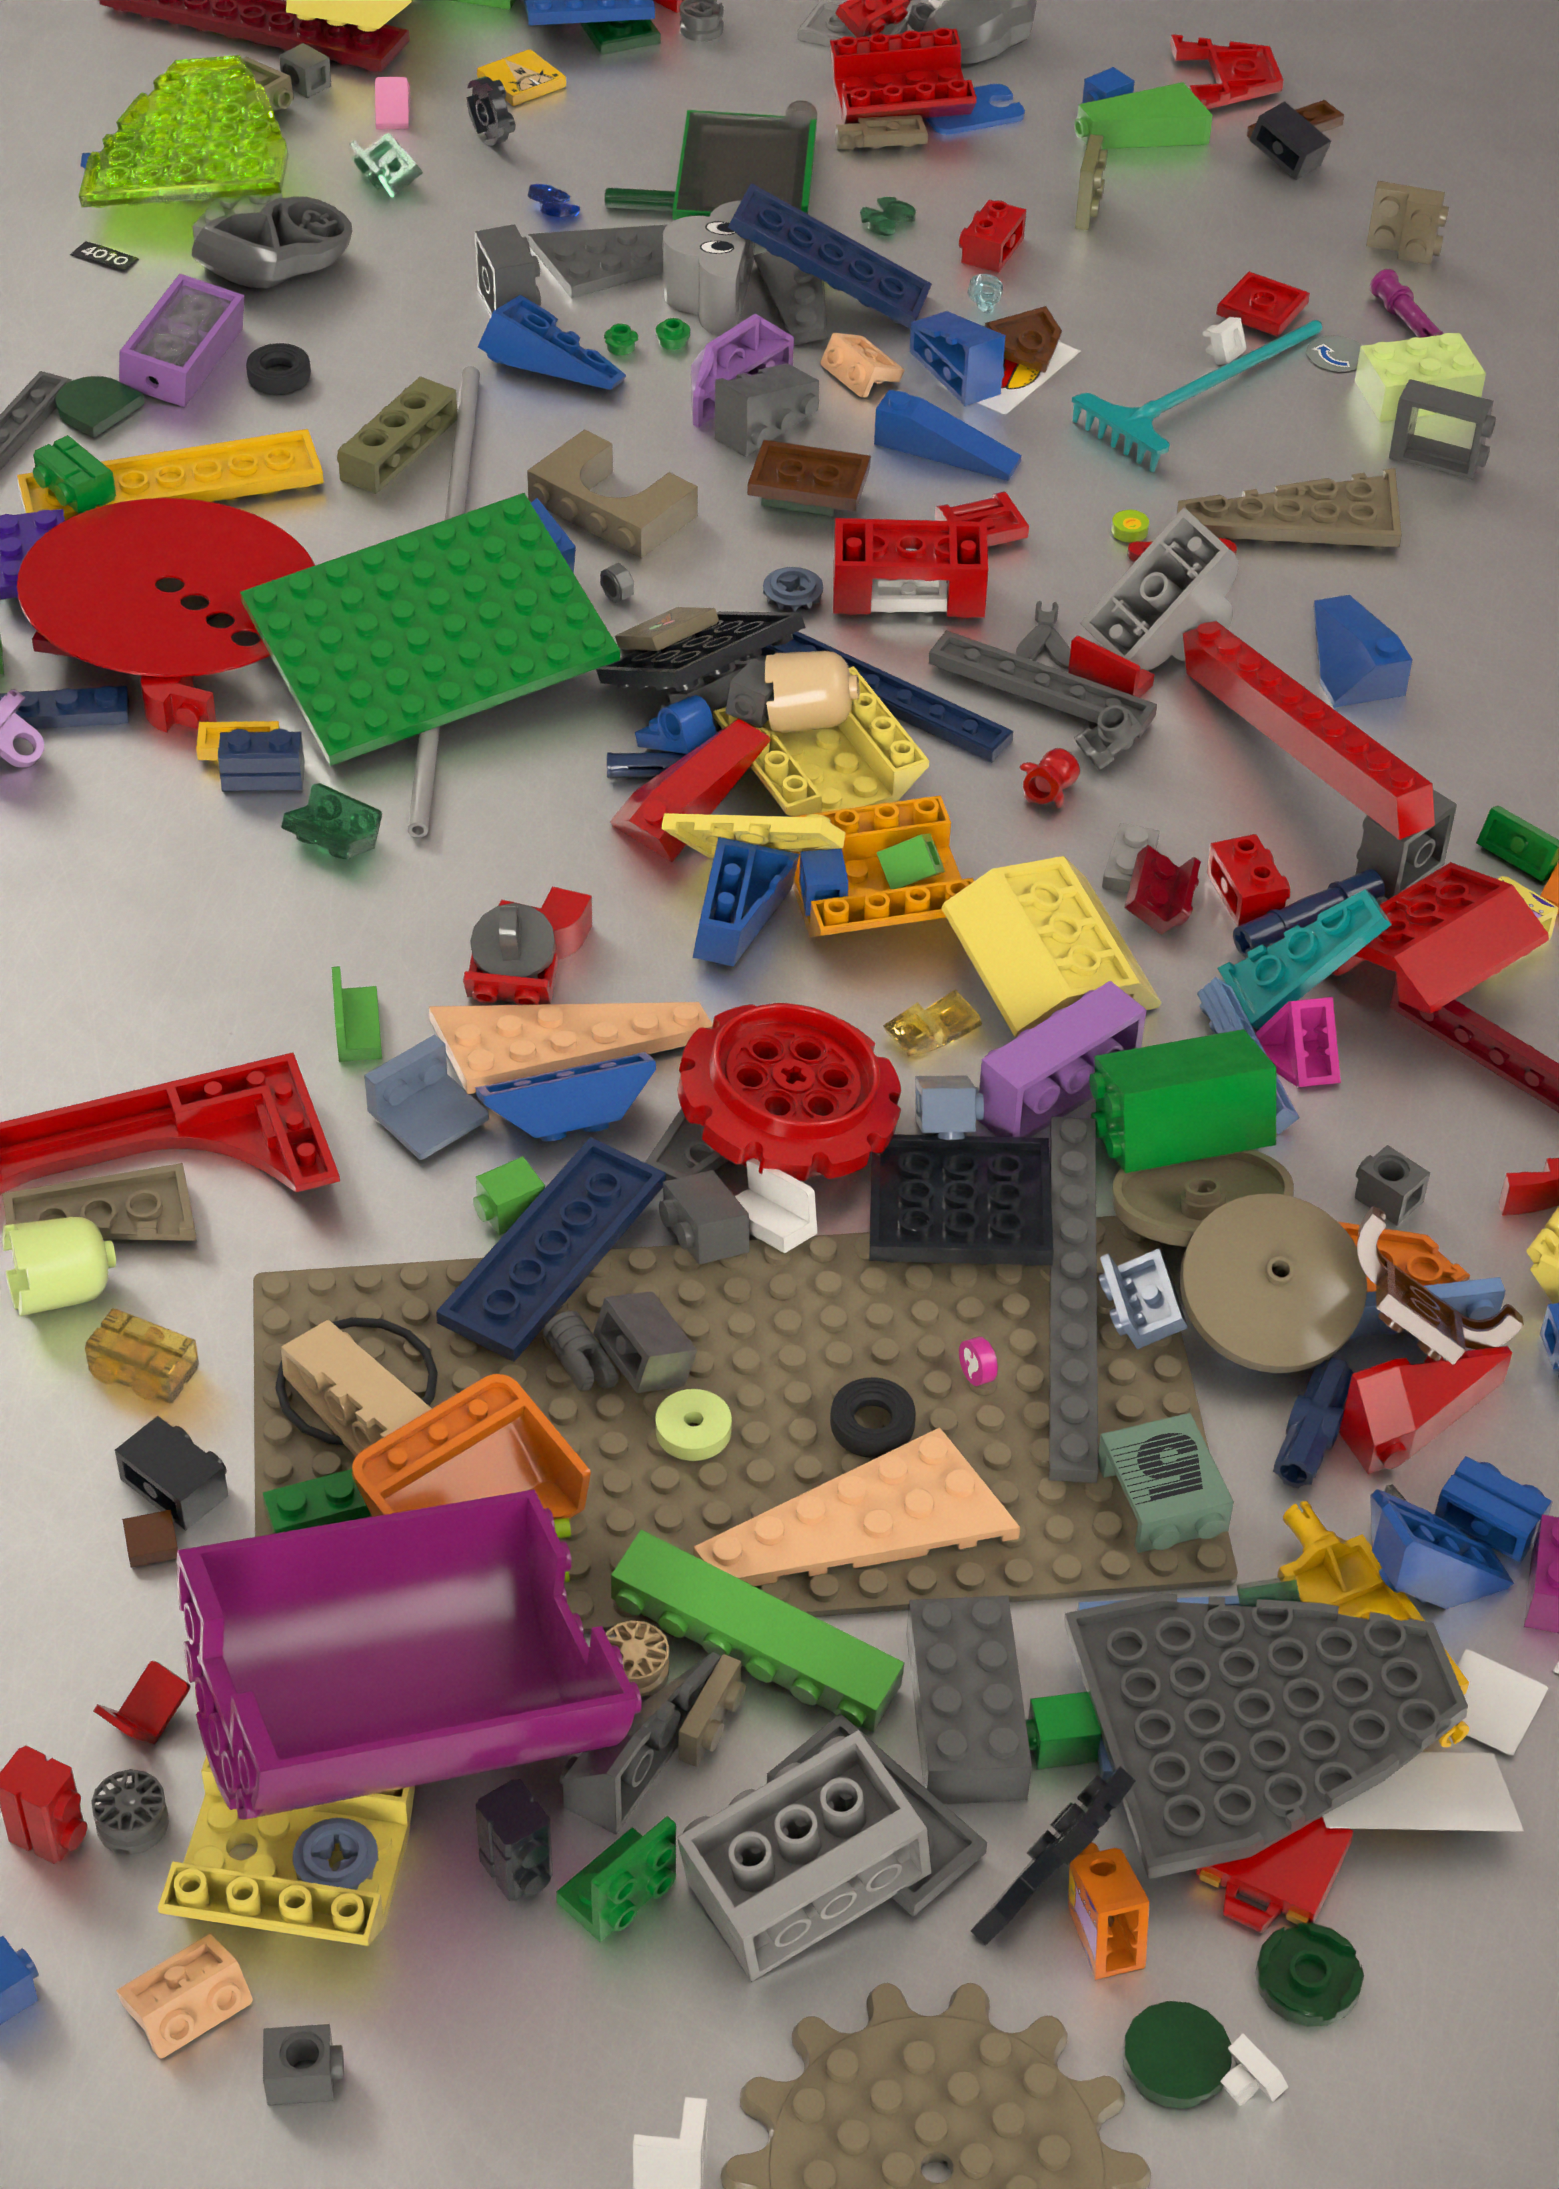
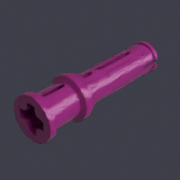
[1369,269,1444,338]

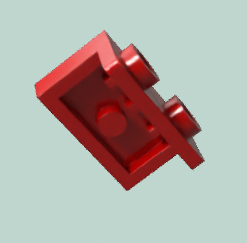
[835,0,911,38]
[463,953,558,1005]

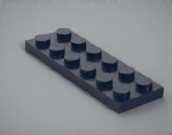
[728,183,932,329]
[436,1137,666,1362]

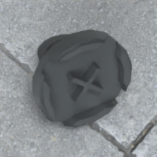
[470,903,556,978]

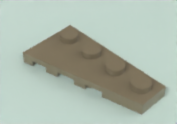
[2,1163,197,1241]

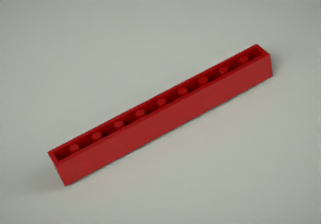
[1183,621,1435,840]

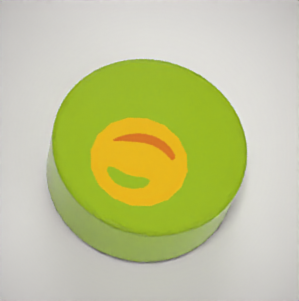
[1111,510,1149,543]

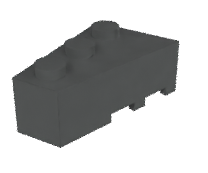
[715,363,819,457]

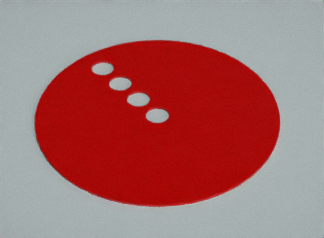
[17,498,315,677]

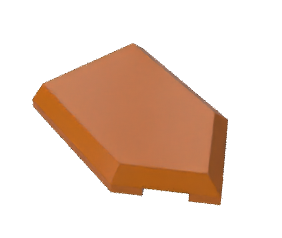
[1337,1221,1470,1292]

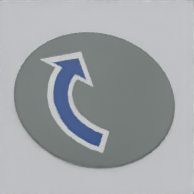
[1307,336,1362,372]

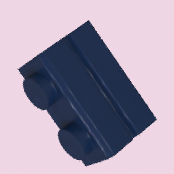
[218,729,305,791]

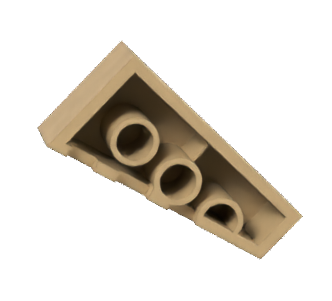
[281,1320,432,1457]

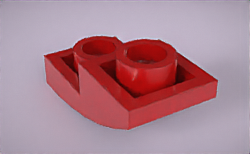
[1499,1158,1559,1216]

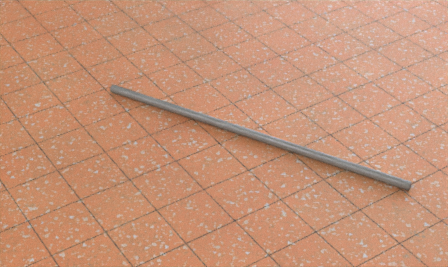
[408,366,480,838]

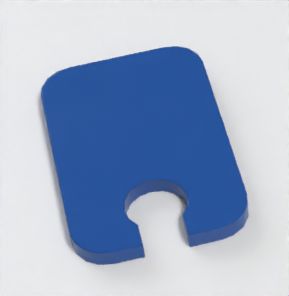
[926,84,1025,135]

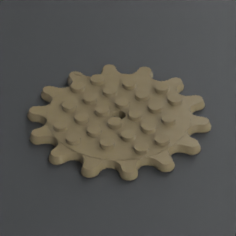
[721,1983,1151,2189]

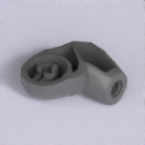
[922,0,1037,64]
[192,197,352,289]

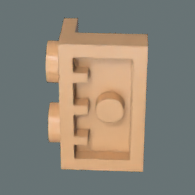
[820,333,905,398]
[116,1934,253,2058]

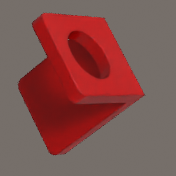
[93,1661,191,1745]

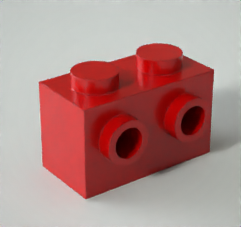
[959,200,1026,273]
[1206,834,1290,927]

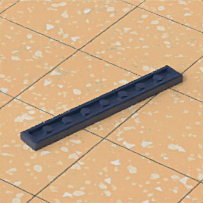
[761,631,1014,762]

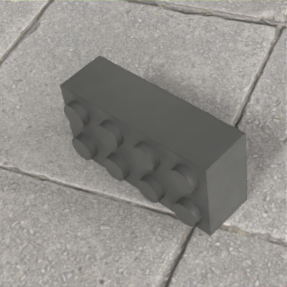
[906,1595,1032,1804]

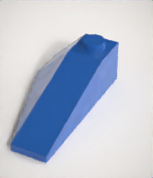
[478,295,626,390]

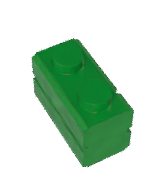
[33,435,116,514]

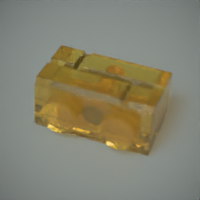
[85,1308,199,1404]

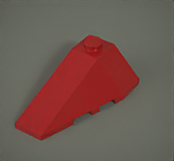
[610,718,771,862]
[1339,1346,1512,1474]

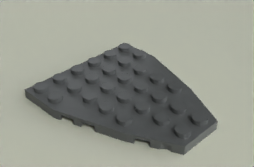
[1065,1593,1468,1879]

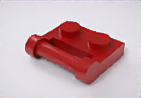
[934,492,1029,547]

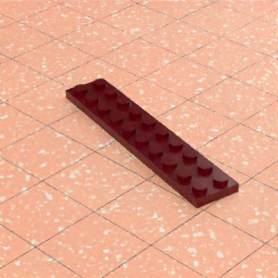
[99,0,410,72]

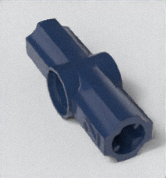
[1273,1357,1355,1489]

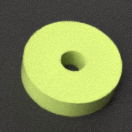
[655,1389,732,1461]

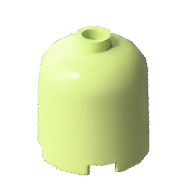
[2,1217,116,1316]

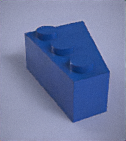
[909,311,1005,406]

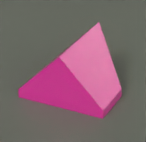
[1255,997,1341,1087]

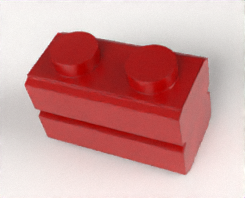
[0,1745,87,1864]

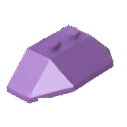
[690,314,794,428]

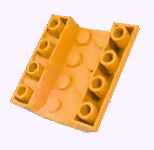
[792,795,974,937]

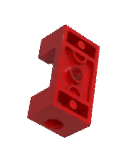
[833,518,989,618]

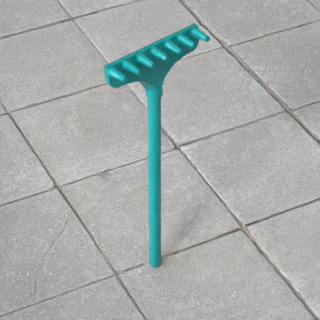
[1071,320,1322,472]

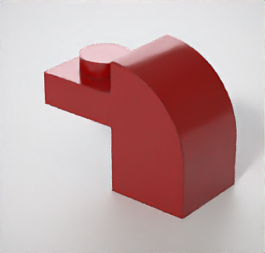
[141,675,217,733]
[498,886,592,960]

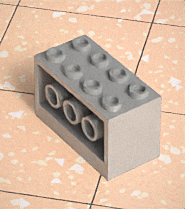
[677,1730,931,1982]

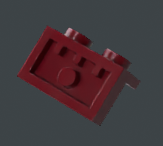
[1124,845,1201,935]

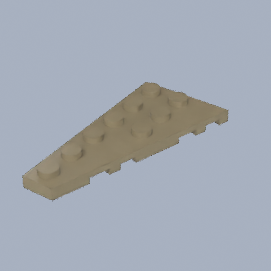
[1177,468,1402,548]

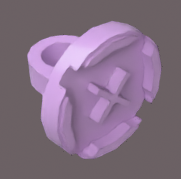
[0,689,44,768]

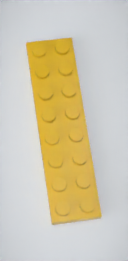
[17,429,324,521]

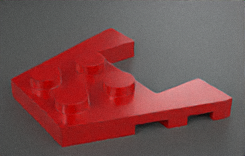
[1170,34,1284,109]

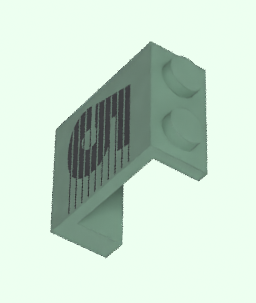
[1098,1413,1234,1553]

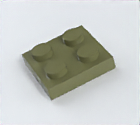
[1075,134,1108,230]

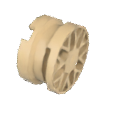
[606,1620,669,1697]

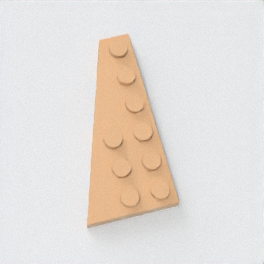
[429,1002,712,1095]
[694,1427,1020,1586]

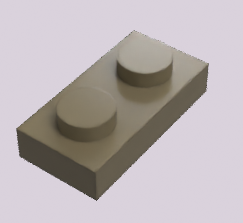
[679,1654,746,1767]

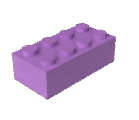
[978,981,1146,1138]

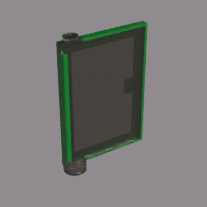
[672,100,818,220]

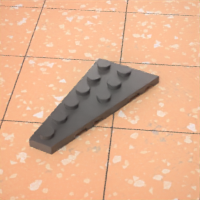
[528,224,755,298]

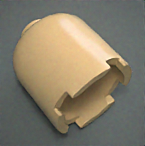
[765,651,860,733]

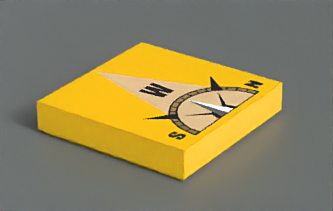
[477,49,566,106]

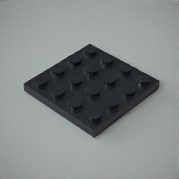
[596,611,806,692]
[869,1134,1054,1266]

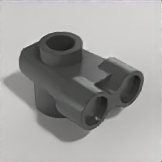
[1074,705,1144,771]

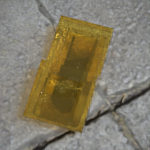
[883,989,982,1057]

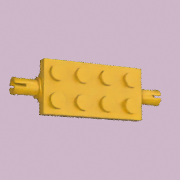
[1277,1501,1469,1747]

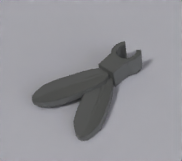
[1016,601,1070,669]

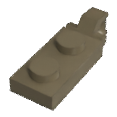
[835,115,928,150]

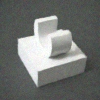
[1202,317,1247,365]
[1220,2033,1288,2106]

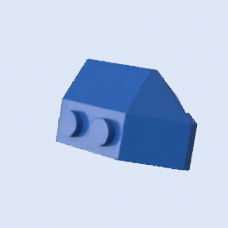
[475,1052,656,1141]
[1370,1489,1514,1609]

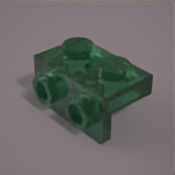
[349,132,423,197]
[281,783,382,859]

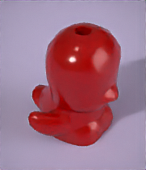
[1019,748,1080,809]

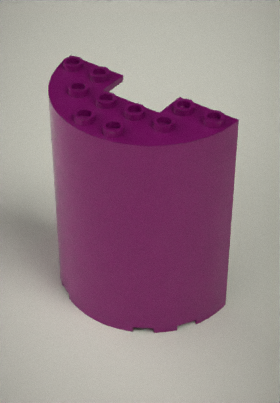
[177,1489,642,1820]

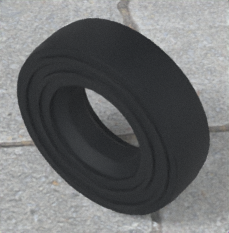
[246,343,311,394]
[830,1377,916,1458]

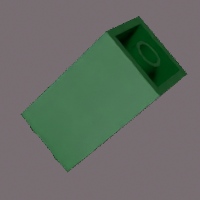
[1089,1029,1276,1173]

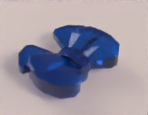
[527,184,580,217]

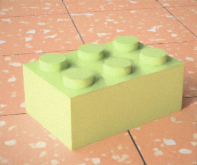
[1355,333,1486,422]

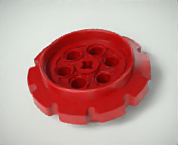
[677,1003,902,1181]

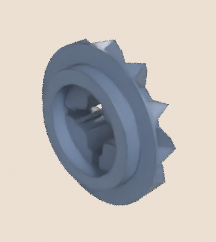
[763,567,823,612]
[293,1818,379,1890]

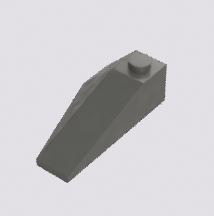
[560,1652,721,1835]

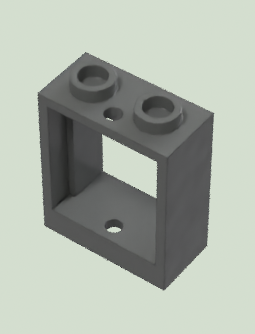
[1389,379,1496,480]

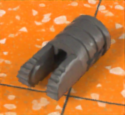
[543,1311,619,1391]

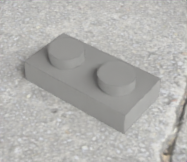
[1102,823,1160,893]

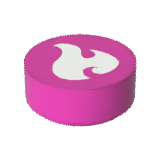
[959,1336,998,1386]

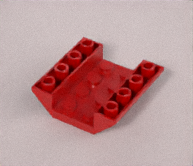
[830,28,976,124]
[1331,862,1549,1014]

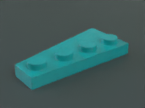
[1217,889,1392,1030]

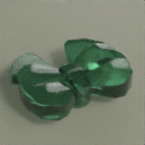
[860,197,916,236]

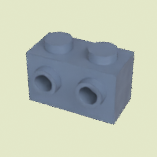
[915,1075,984,1140]

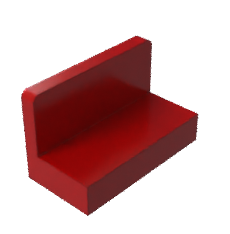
[1068,636,1155,698]

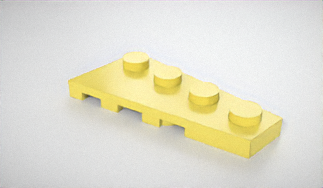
[661,813,845,858]

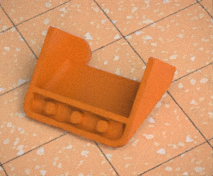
[352,1374,591,1520]

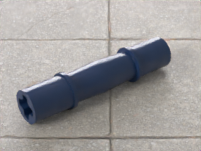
[1233,869,1385,958]

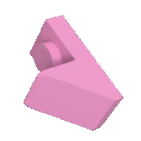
[375,77,410,129]

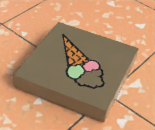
[615,607,719,651]

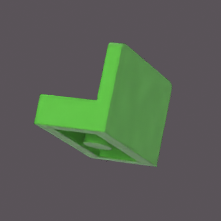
[332,966,382,1062]

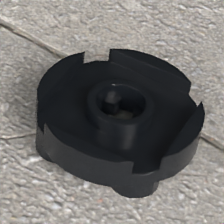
[467,76,516,146]

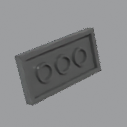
[767,1713,987,1917]

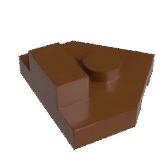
[984,306,1062,373]

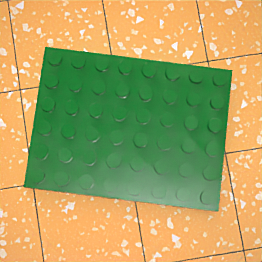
[240,493,620,766]

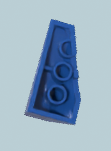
[874,389,1022,481]
[1313,595,1413,708]

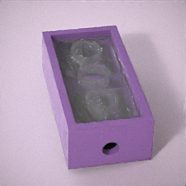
[119,273,244,408]

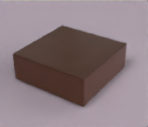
[122,1510,178,1568]

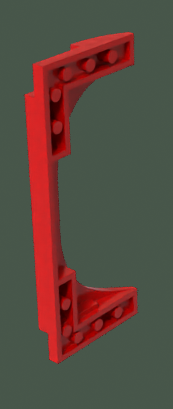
[0,1052,340,1195]

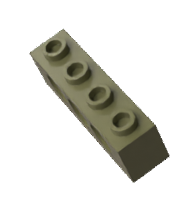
[337,376,457,494]

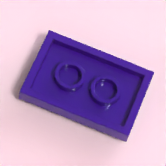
[0,509,65,600]

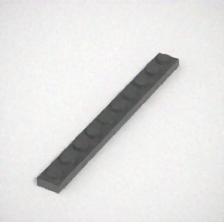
[1049,1116,1098,1483]

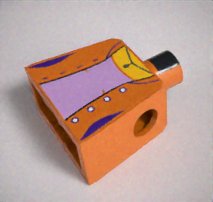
[1068,1842,1149,1980]

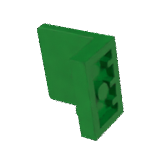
[556,1816,676,1942]

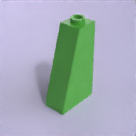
[1074,82,1213,149]

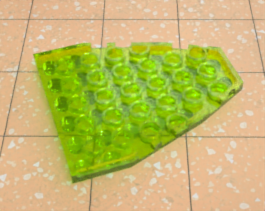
[78,55,289,208]

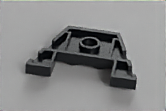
[970,1766,1136,1946]

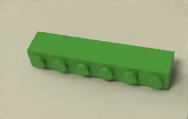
[611,1529,905,1733]

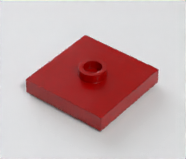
[1216,272,1310,337]

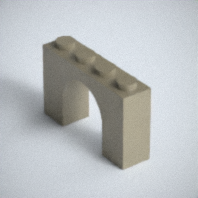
[527,429,698,559]

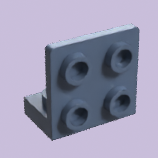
[364,1034,489,1160]

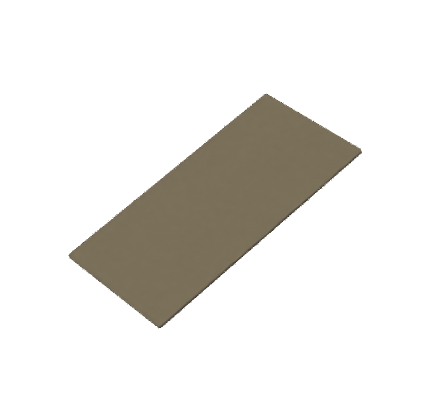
[253,1216,1238,1634]

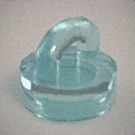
[968,274,1003,313]

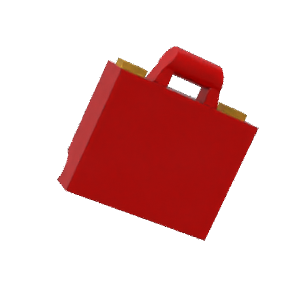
[1196,1817,1354,1933]

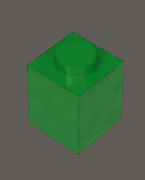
[1026,1692,1101,1770]

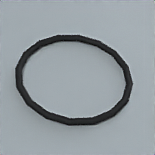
[275,1317,438,1445]

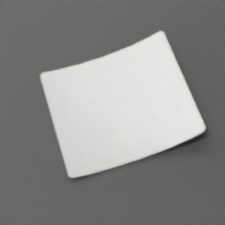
[1457,1649,1548,1756]

